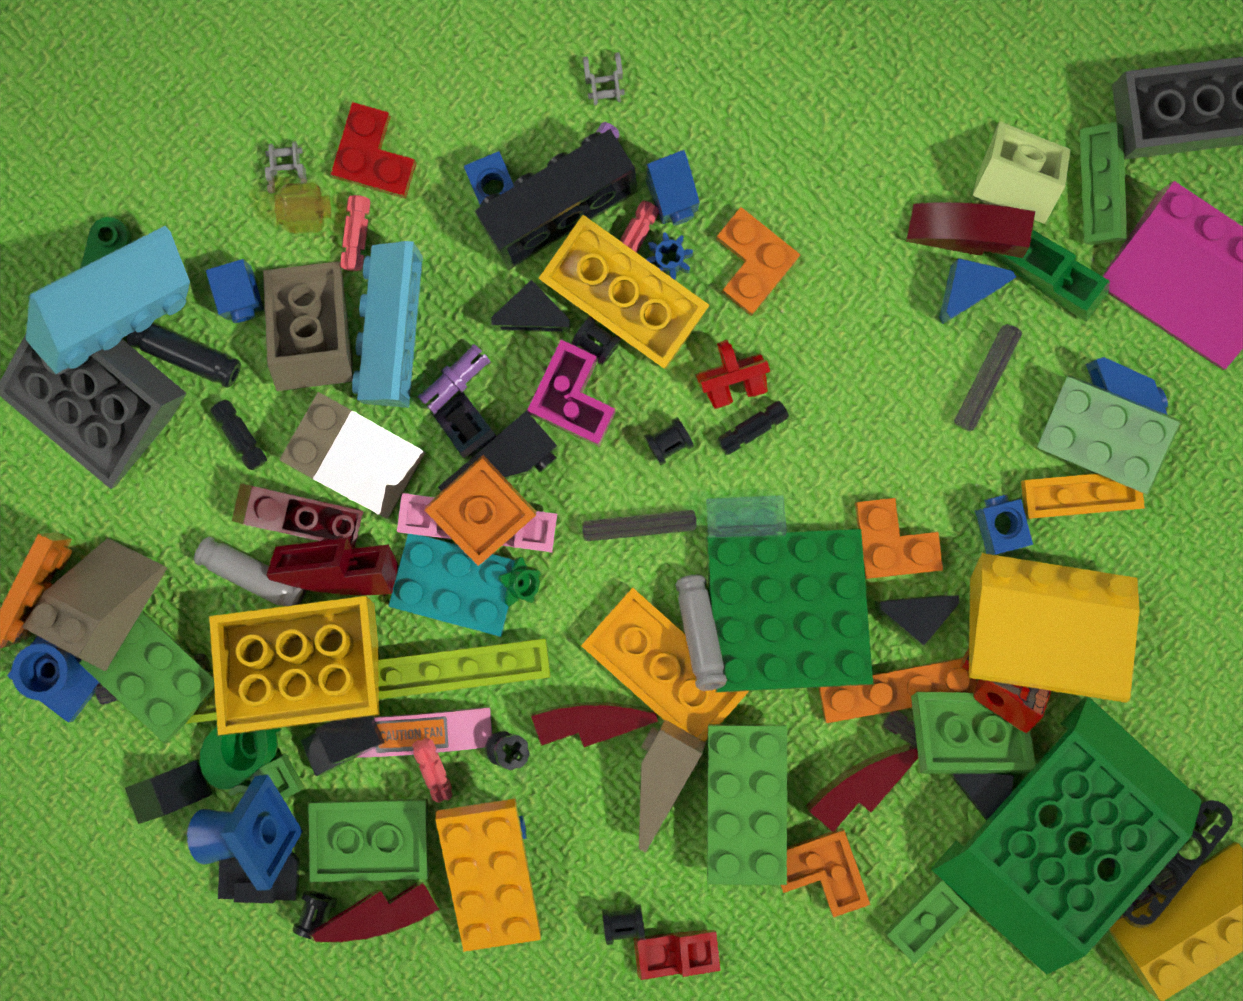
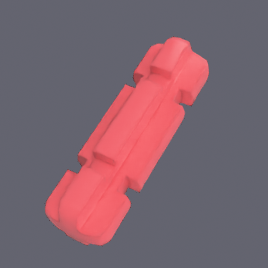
[340,195,371,271]
[619,200,659,253]
[412,738,453,803]

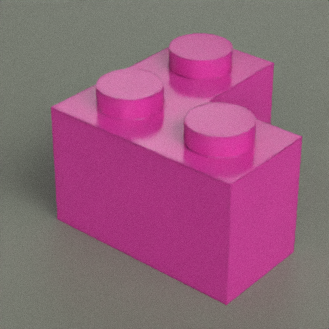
[527,340,615,447]

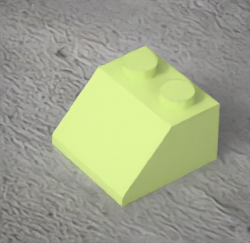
[973,121,1070,224]

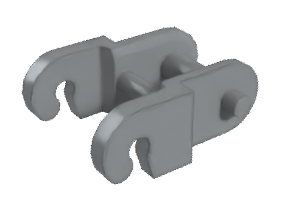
[583,52,625,106]
[265,141,307,194]

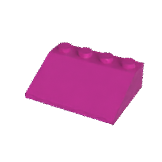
[1102,181,1243,370]

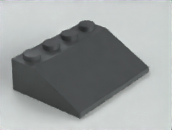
[0,334,187,489]

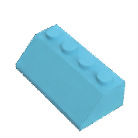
[25,226,190,374]
[352,241,423,408]

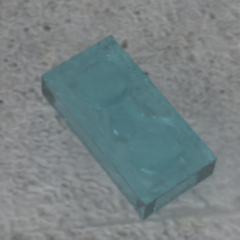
[706,495,787,538]

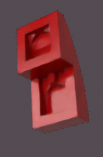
[634,930,721,980]

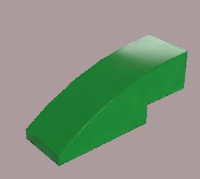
[993,229,1110,322]

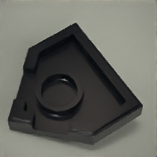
[218,851,300,903]

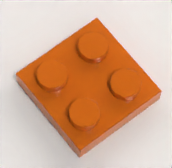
[424,455,537,566]

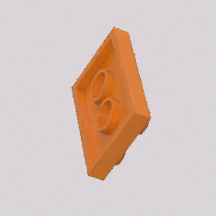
[0,532,72,649]

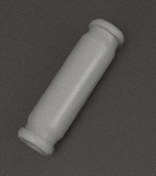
[194,537,307,606]
[676,575,727,691]

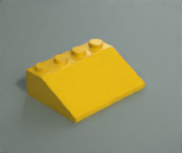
[969,553,1139,703]
[209,596,379,736]

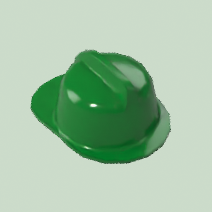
[200,727,281,790]

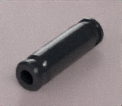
[126,323,241,388]

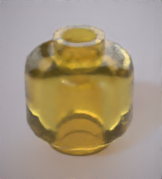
[274,182,332,234]

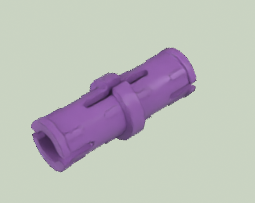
[417,344,491,414]

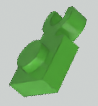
[228,753,304,799]

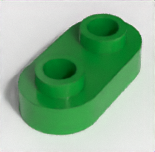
[80,217,132,269]

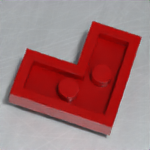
[330,102,416,199]

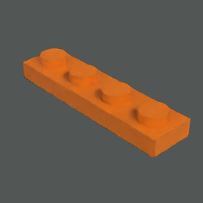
[819,657,977,723]

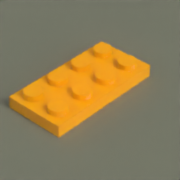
[581,587,749,742]
[436,799,541,952]

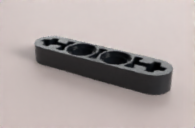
[1122,800,1233,928]

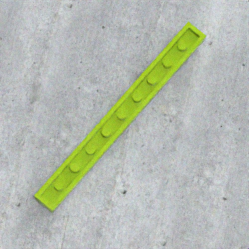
[186,638,551,724]

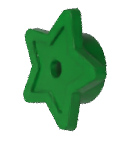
[498,557,541,606]

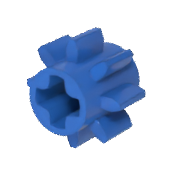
[646,232,693,280]

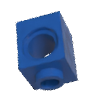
[464,151,514,204]
[206,259,264,323]
[975,494,1033,555]

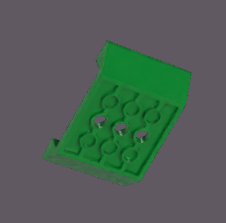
[930,696,1202,975]

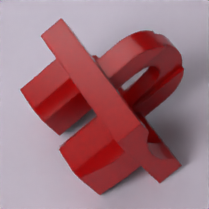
[695,339,771,409]

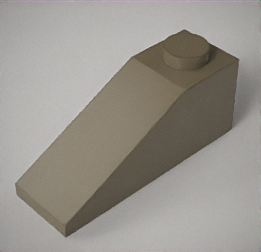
[639,720,706,853]

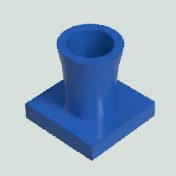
[7,636,101,723]
[187,775,303,890]

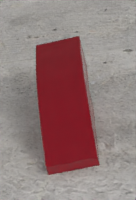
[906,202,1036,258]
[266,538,399,595]
[531,702,658,748]
[805,744,919,832]
[308,882,439,942]

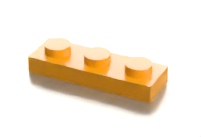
[1021,474,1145,519]

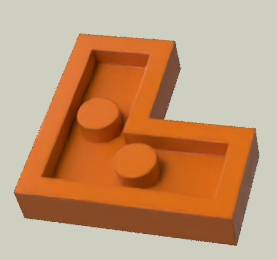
[716,207,801,316]
[855,498,943,579]
[780,828,870,918]

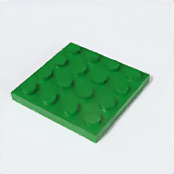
[706,529,873,693]

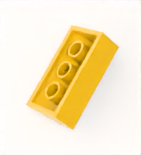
[1109,842,1243,1001]

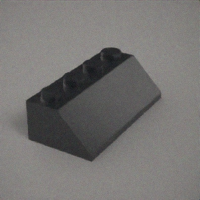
[475,129,638,270]

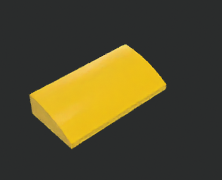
[538,215,710,369]

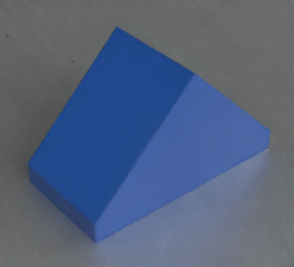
[939,258,1016,324]

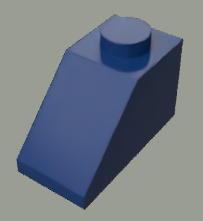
[646,150,700,226]
[1086,357,1168,415]

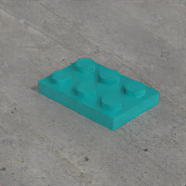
[388,534,515,637]

